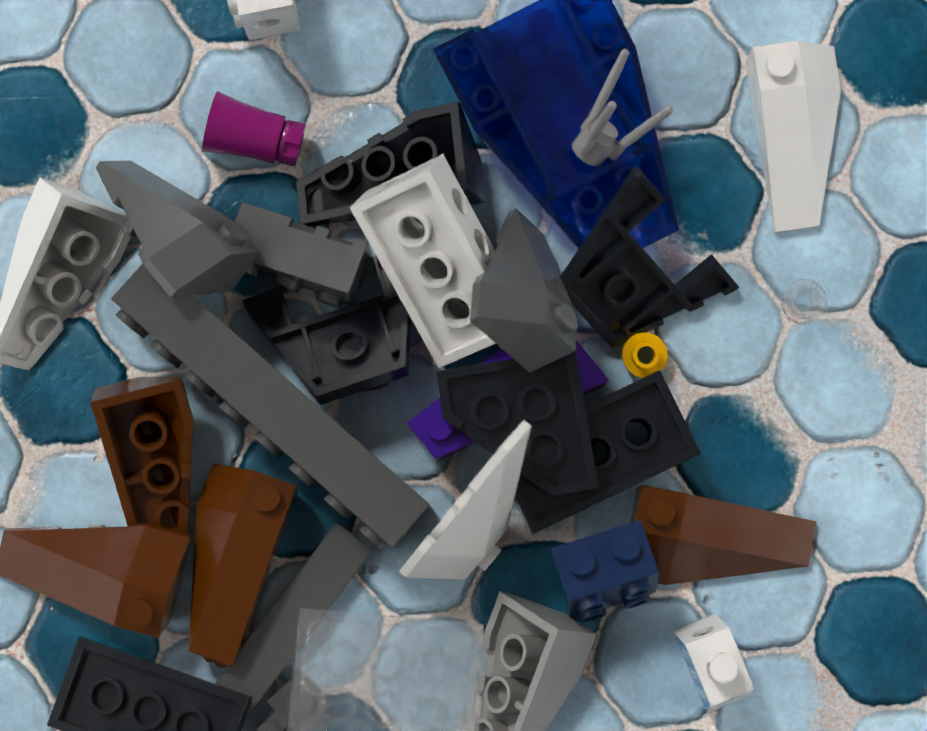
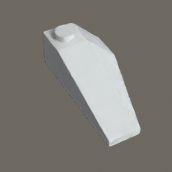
[745,41,841,234]
[399,420,531,580]

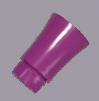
[202,91,306,166]

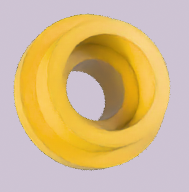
[622,332,667,378]

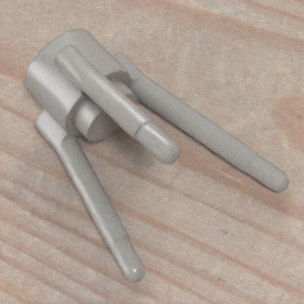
[572,49,673,166]

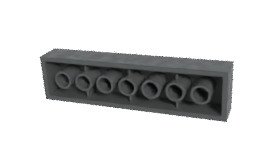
[111,264,431,549]

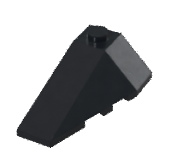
[296,102,486,226]

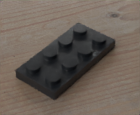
[47,637,253,731]

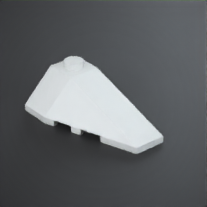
[0,177,131,371]

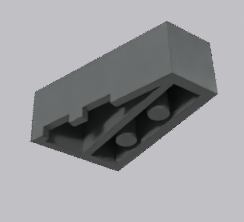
[235,202,373,309]

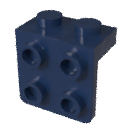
[551,520,659,623]

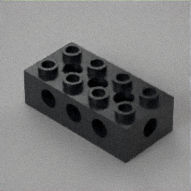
[514,370,701,535]

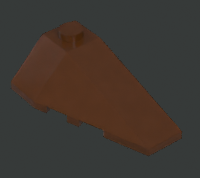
[90,377,194,534]
[189,464,298,667]
[630,485,816,585]
[0,523,192,638]

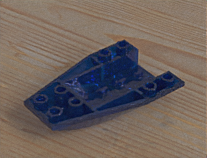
[433,0,679,249]

